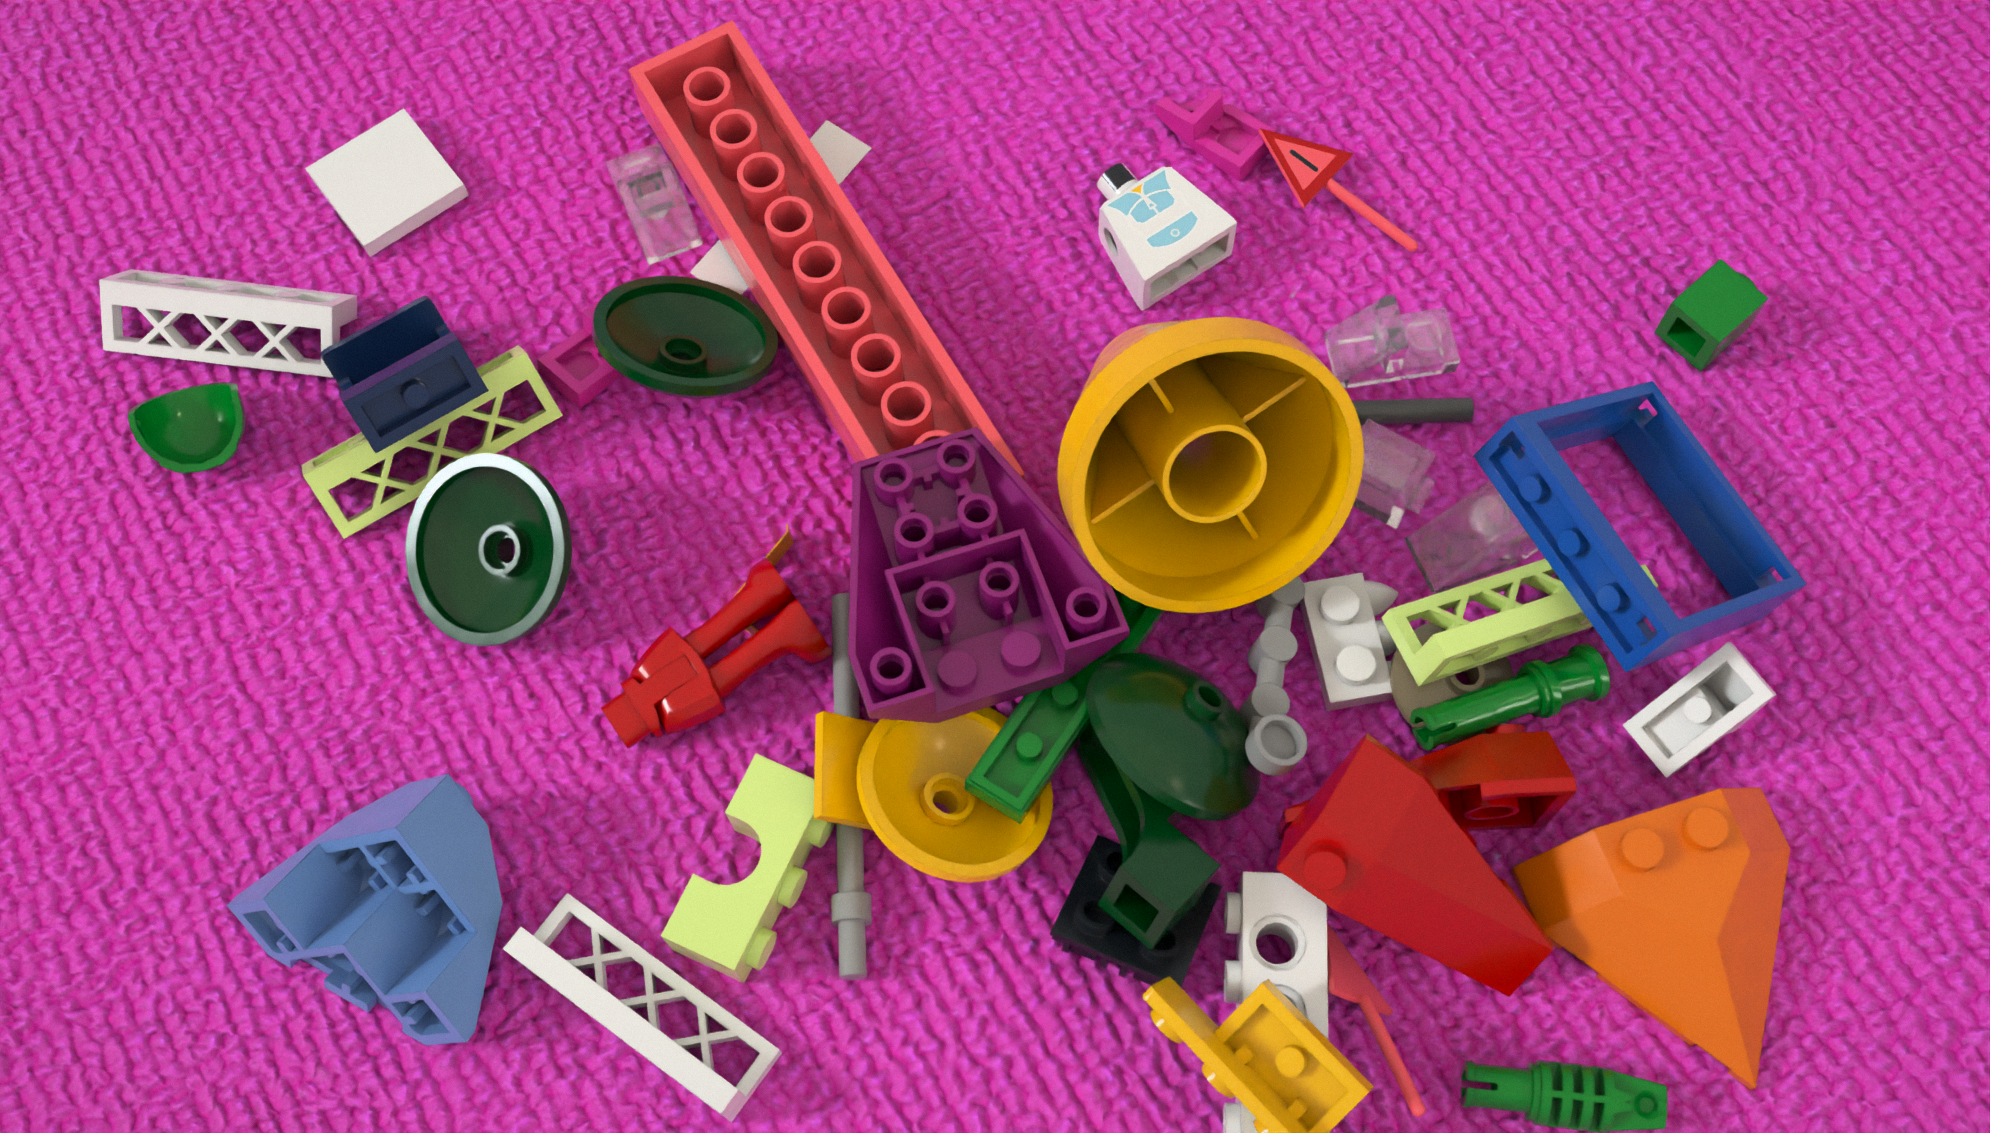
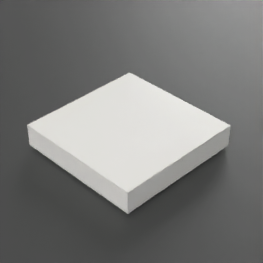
[305,108,469,257]

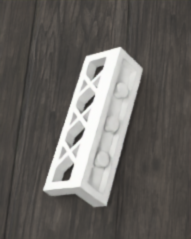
[99,269,357,378]
[503,893,782,1122]

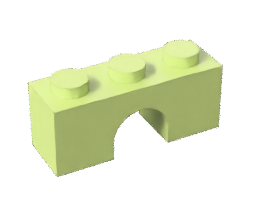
[661,753,835,983]

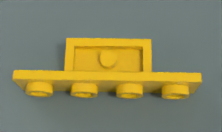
[1142,976,1374,1133]

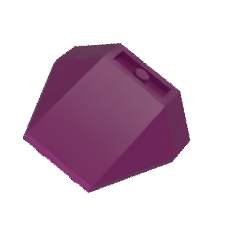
[848,427,1130,723]

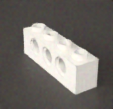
[1223,871,1330,1133]

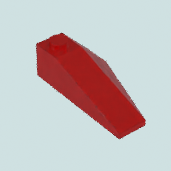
[1277,724,1577,840]
[1276,733,1553,997]

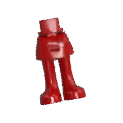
[601,557,833,749]

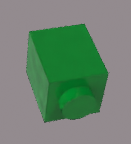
[1654,259,1768,372]

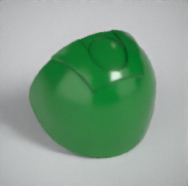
[128,382,246,474]

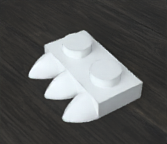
[1300,573,1398,711]

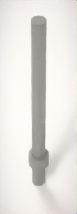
[831,593,872,980]

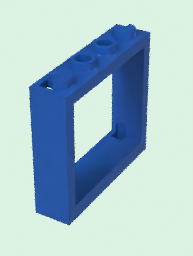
[1473,381,1807,673]

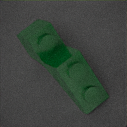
[1076,721,1221,950]

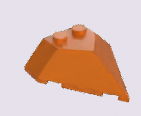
[1510,787,1790,1090]

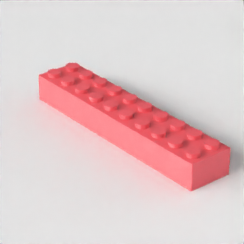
[628,20,1025,481]

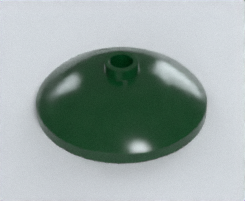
[592,276,778,399]
[405,453,572,646]
[1086,653,1260,821]

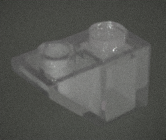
[1405,481,1539,593]

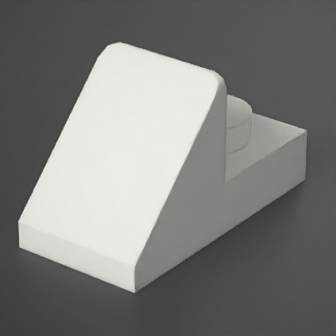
[1623,642,1777,778]

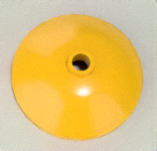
[856,707,1053,883]

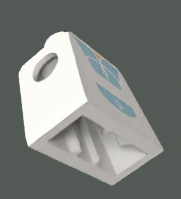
[1097,163,1237,311]

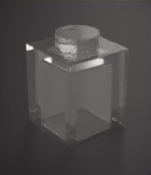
[1353,419,1437,529]

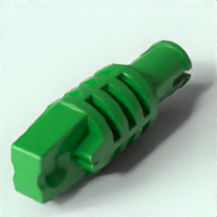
[1460,1060,1668,1133]

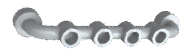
[1239,576,1308,776]

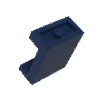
[321,296,489,453]

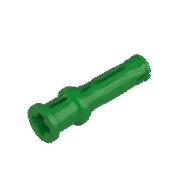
[1410,643,1610,750]

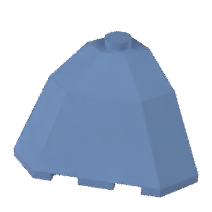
[227,774,502,1046]

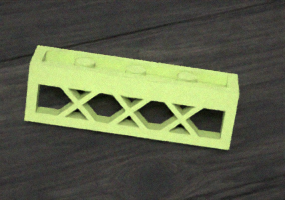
[302,345,563,539]
[1382,559,1658,687]

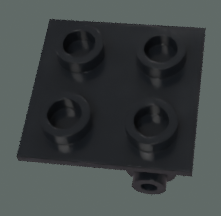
[1050,835,1222,987]

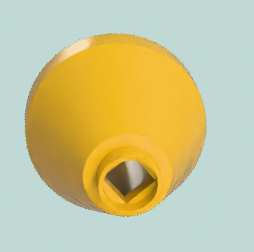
[1057,317,1364,613]

